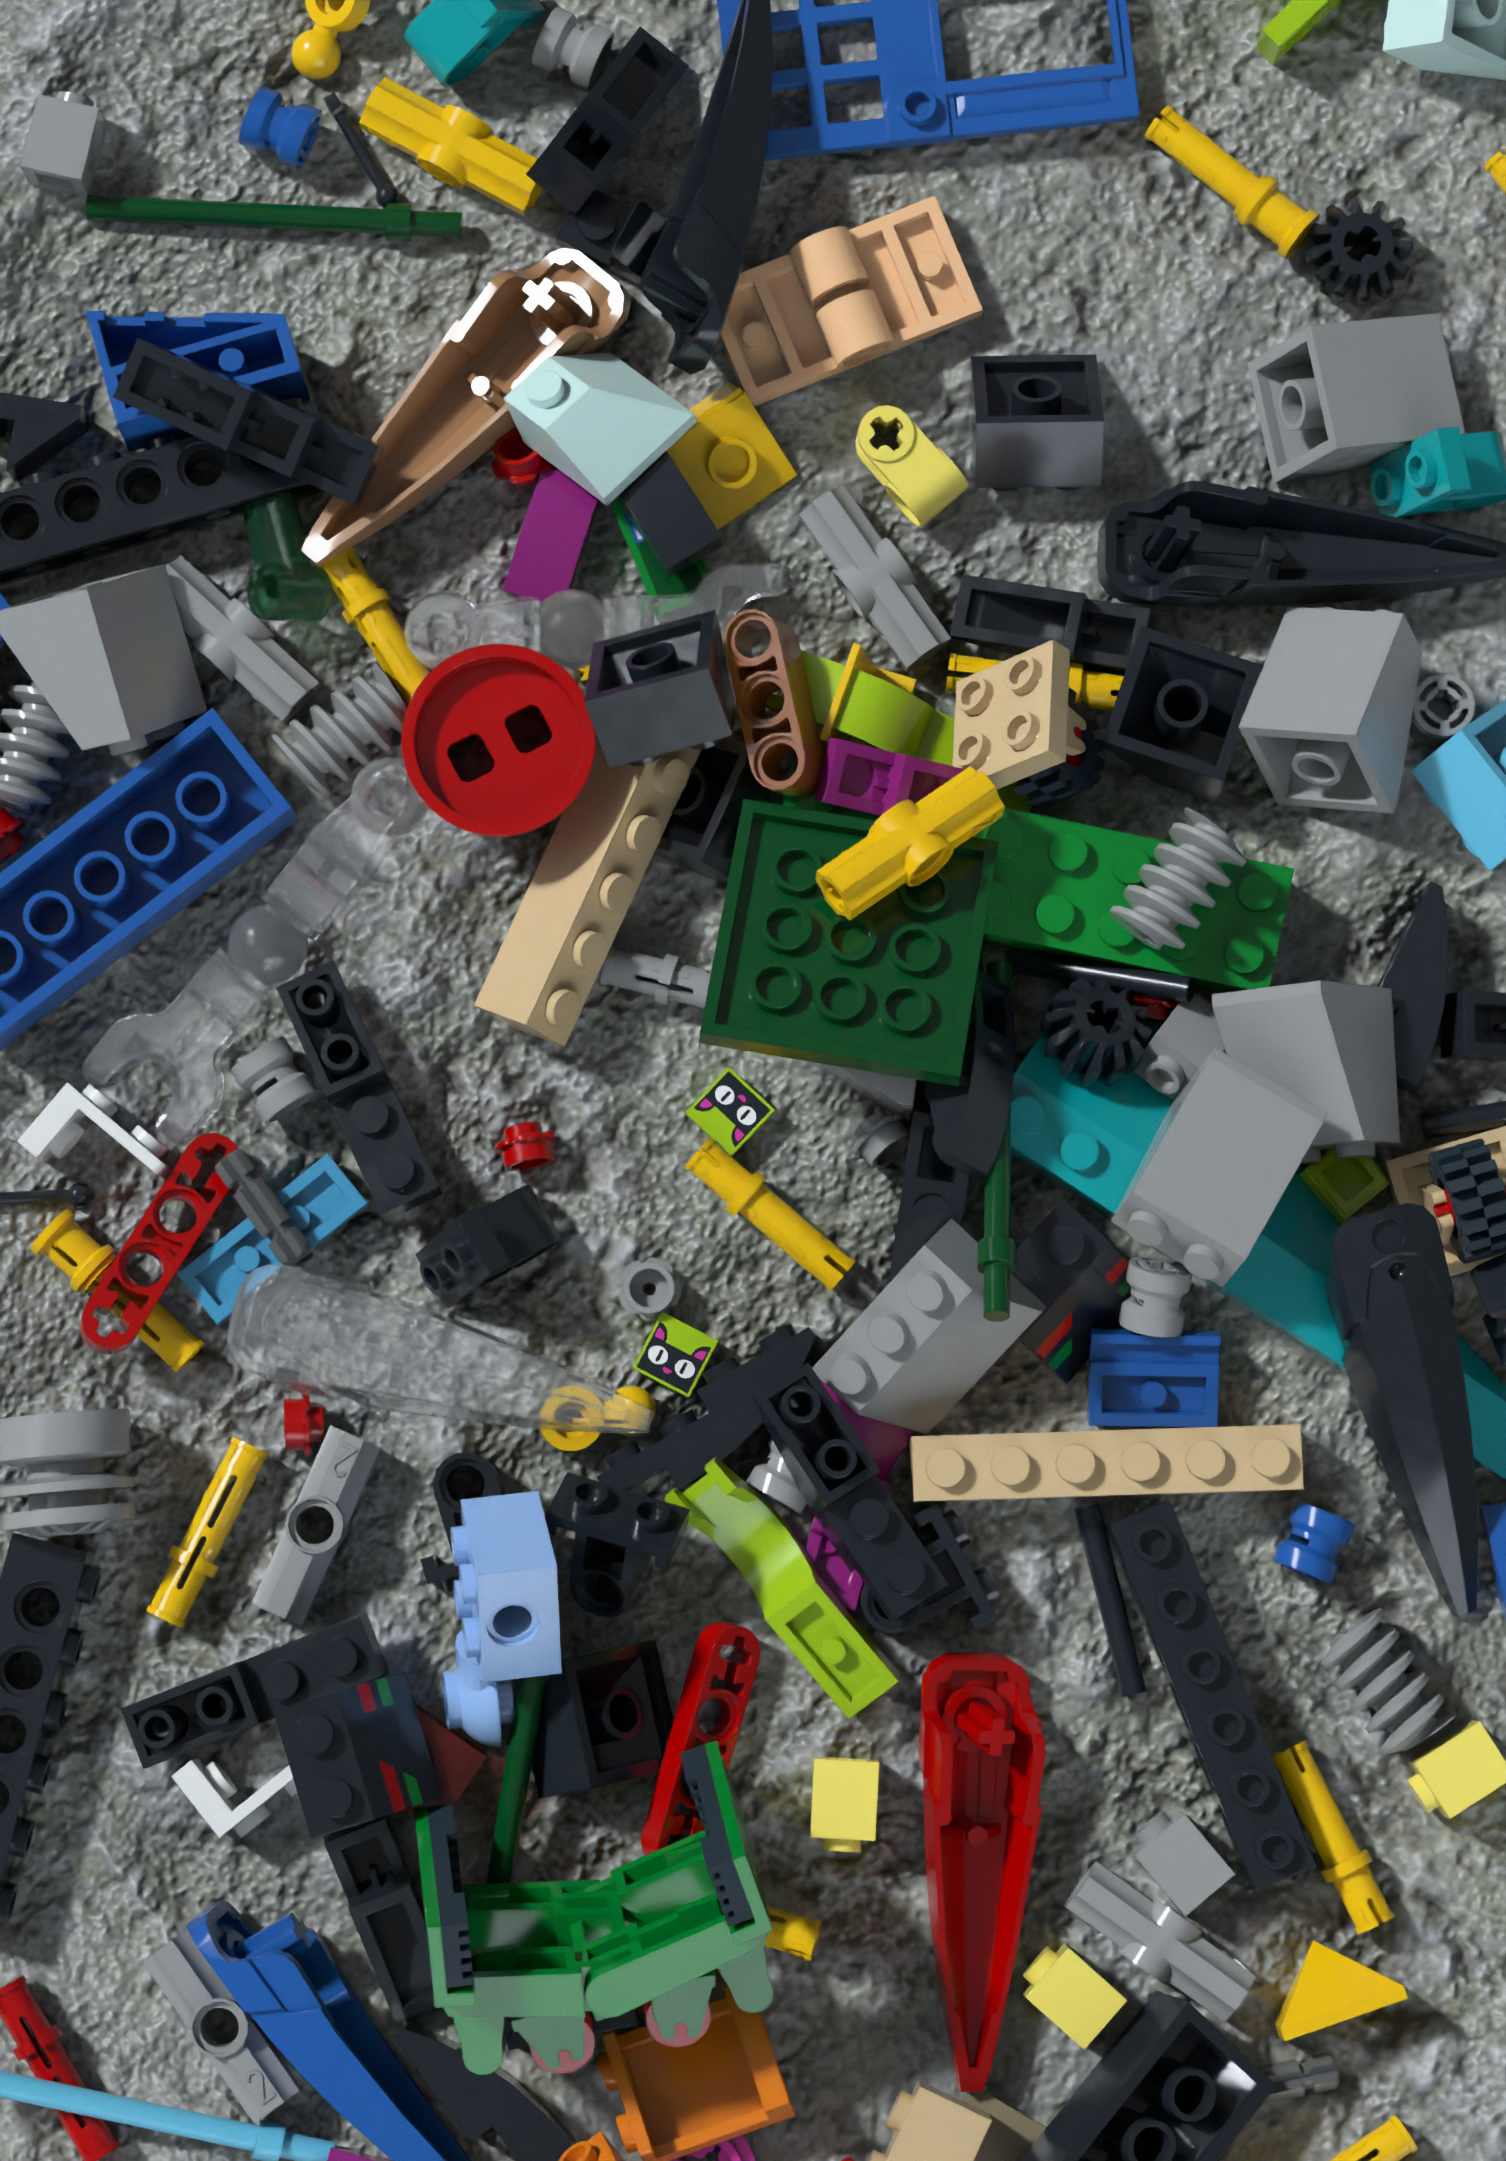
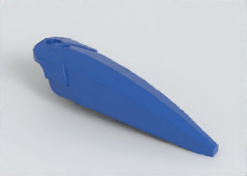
[187,1900,472,2161]

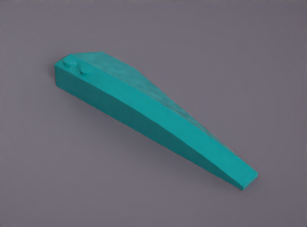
[1011,1017,1506,1481]

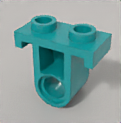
[404,0,546,87]
[1368,426,1506,520]

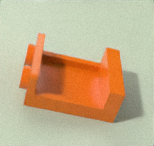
[596,1987,796,2161]

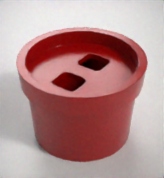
[401,644,595,837]

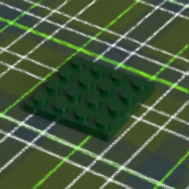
[699,799,999,1087]

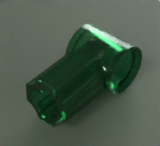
[242,494,332,623]

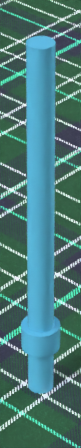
[0,2070,335,2161]

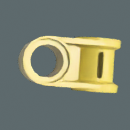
[855,405,969,528]

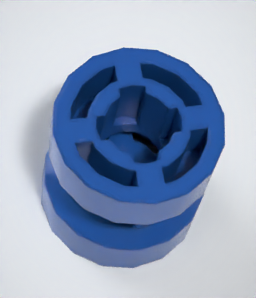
[239,86,322,169]
[1272,1501,1356,1585]

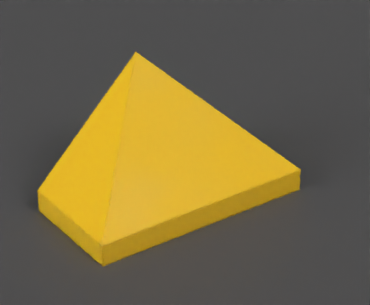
[1274,1940,1408,2041]

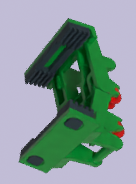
[414,1740,774,2075]

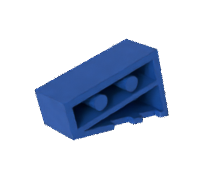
[85,311,311,453]

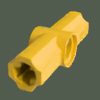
[359,77,543,217]
[816,766,1005,921]

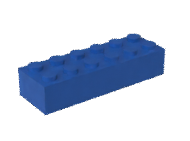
[0,708,298,1051]

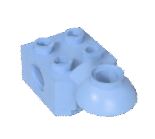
[441,1491,562,1748]

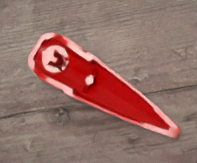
[918,1652,1045,2092]

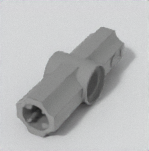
[799,485,951,672]
[165,555,321,725]
[252,1425,382,1626]
[1064,1861,1257,2022]
[143,1929,302,2123]

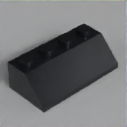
[1020,1990,1277,2161]

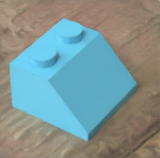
[1411,700,1506,871]

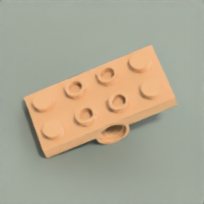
[720,196,983,407]

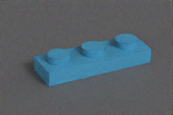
[177,1154,369,1326]

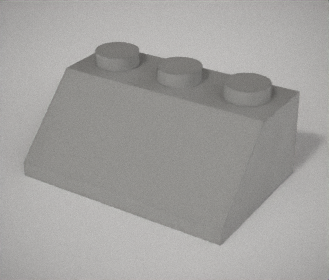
[812,1218,1046,1434]

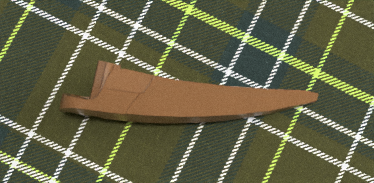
[301,248,631,566]

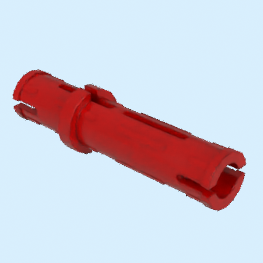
[0,1975,121,2161]

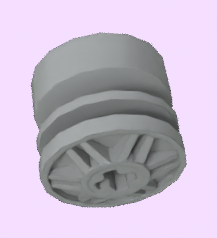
[0,1409,138,1538]

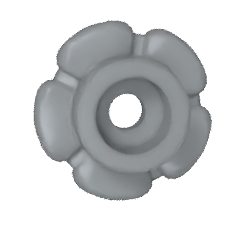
[853,1111,910,1169]
[618,1258,681,1321]

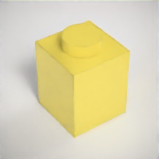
[1406,1720,1506,1819]
[810,1756,880,1852]
[1022,1943,1127,2050]

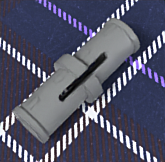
[600,944,711,1009]

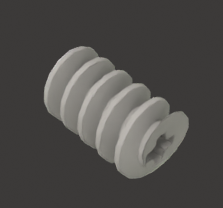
[271,663,407,796]
[0,672,71,815]
[1109,807,1246,951]
[1320,1608,1456,1755]

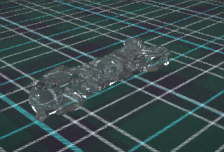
[82,757,429,1151]

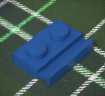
[1087,1329,1221,1427]

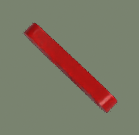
[80,1133,238,1354]
[641,1621,760,1855]

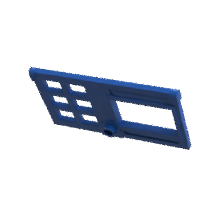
[717,0,1140,161]

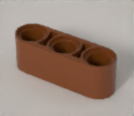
[724,609,824,799]

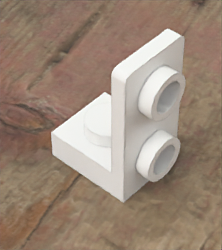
[17,1083,171,1179]
[171,1758,297,1838]

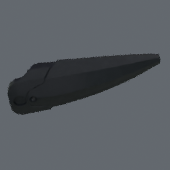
[639,0,773,375]
[1097,481,1506,608]
[1325,1203,1478,1616]

